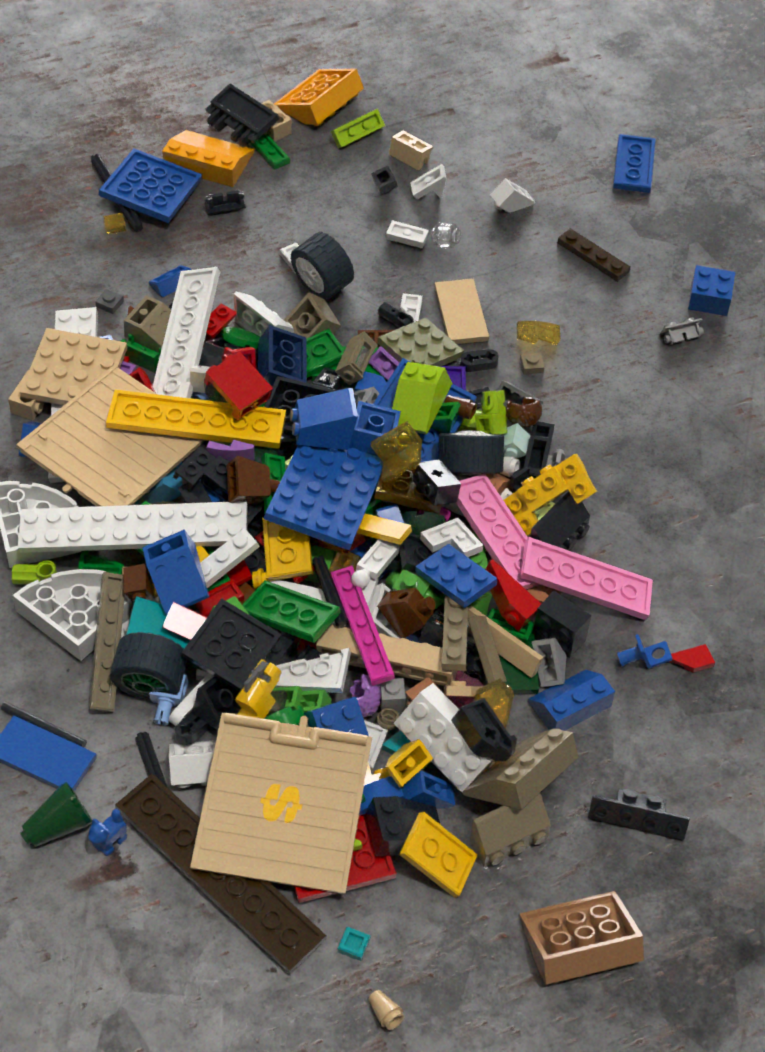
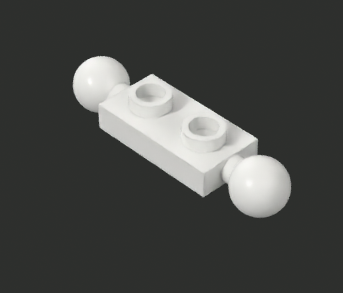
[351,539,399,588]

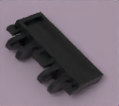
[205,83,280,147]

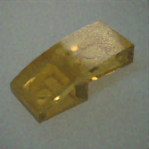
[517,321,561,345]

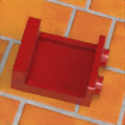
[204,351,273,421]

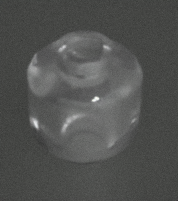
[431,222,461,248]

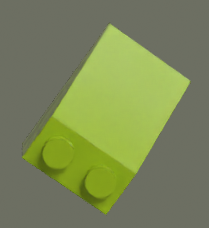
[392,362,452,434]

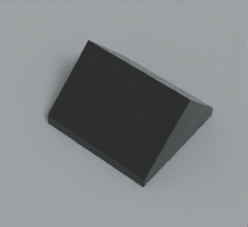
[193,676,241,730]

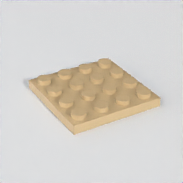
[20,328,127,405]

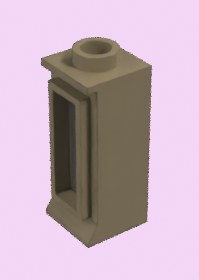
[335,331,378,385]

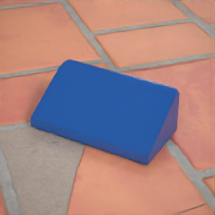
[149,265,191,297]

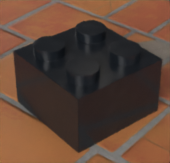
[534,591,591,658]

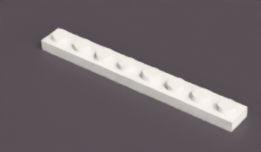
[121,528,260,638]

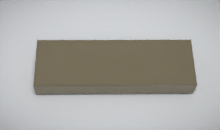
[468,615,507,685]

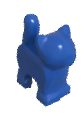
[88,809,127,856]

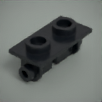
[204,189,246,214]

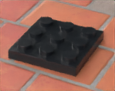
[182,598,281,692]

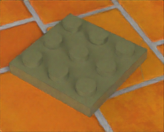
[378,318,464,367]

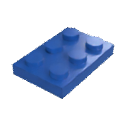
[416,544,497,608]

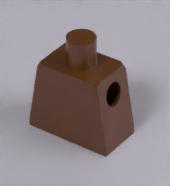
[227,456,280,504]
[377,588,436,638]

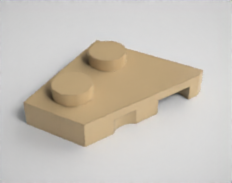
[444,681,490,696]

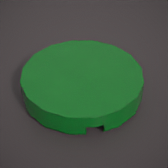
[221,327,260,349]

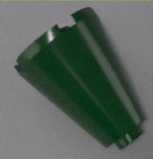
[20,782,92,847]

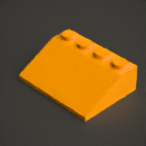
[274,69,364,126]
[162,130,255,187]

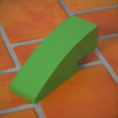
[267,686,332,715]

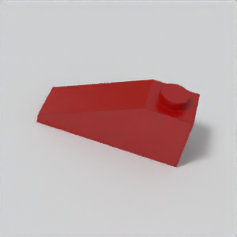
[485,559,541,631]

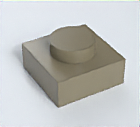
[520,352,544,374]

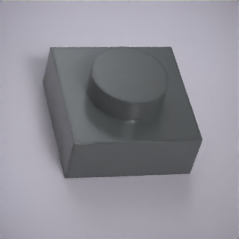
[95,289,124,314]

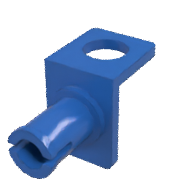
[617,634,672,669]

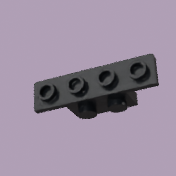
[588,789,690,840]

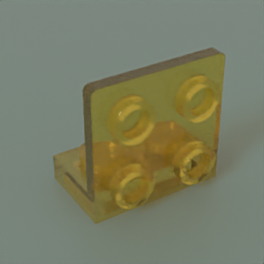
[371,421,422,483]

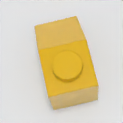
[385,739,433,787]

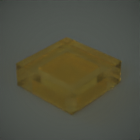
[103,213,126,234]

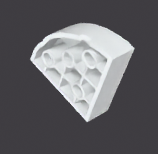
[0,481,81,568]
[12,569,134,661]

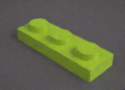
[331,109,385,148]

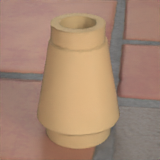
[368,990,404,1030]

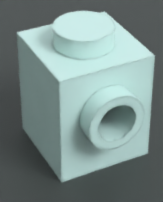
[500,423,530,459]

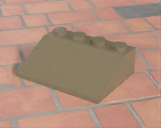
[462,729,579,809]

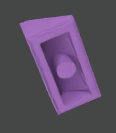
[368,346,399,380]

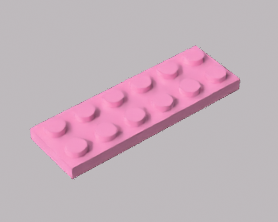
[456,474,540,589]
[520,537,653,620]

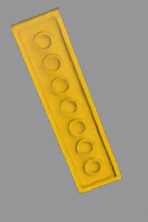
[106,389,286,449]

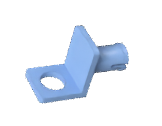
[149,674,188,726]

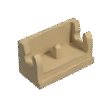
[389,131,433,171]

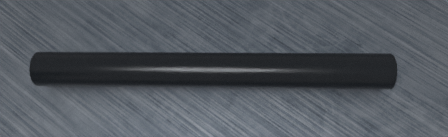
[1,702,87,748]

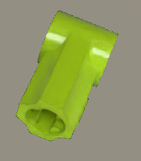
[12,560,58,585]

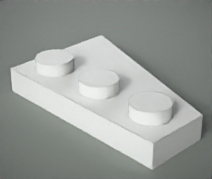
[275,648,351,693]

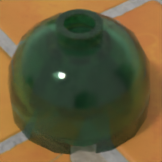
[402,511,446,535]

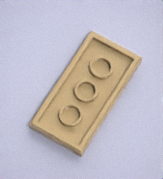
[434,279,489,344]

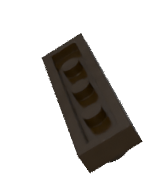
[557,228,631,282]

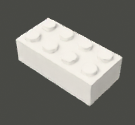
[393,683,494,792]

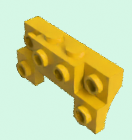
[503,454,597,536]

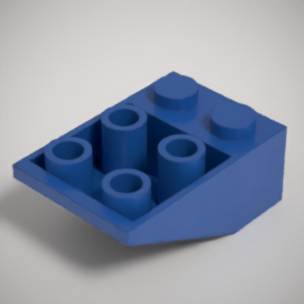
[142,529,209,615]

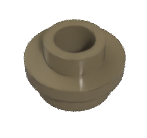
[376,708,399,730]

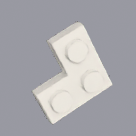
[420,518,483,557]

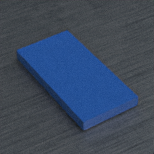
[613,134,656,193]
[0,716,97,791]

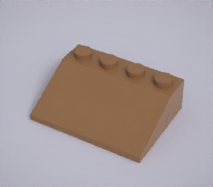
[519,891,644,985]

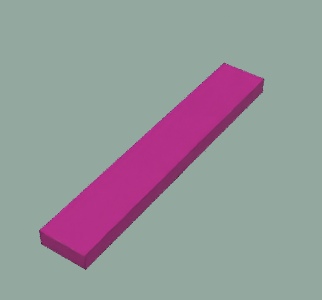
[331,566,395,686]

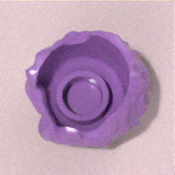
[349,675,381,717]

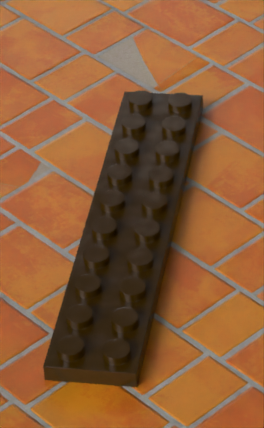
[115,774,327,974]

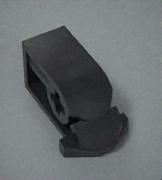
[451,698,517,761]

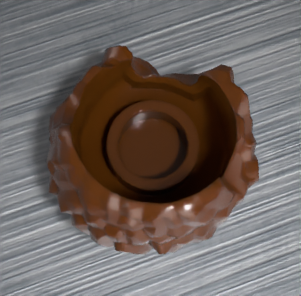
[506,397,542,427]

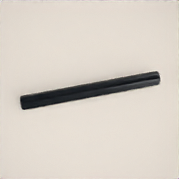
[91,154,143,232]

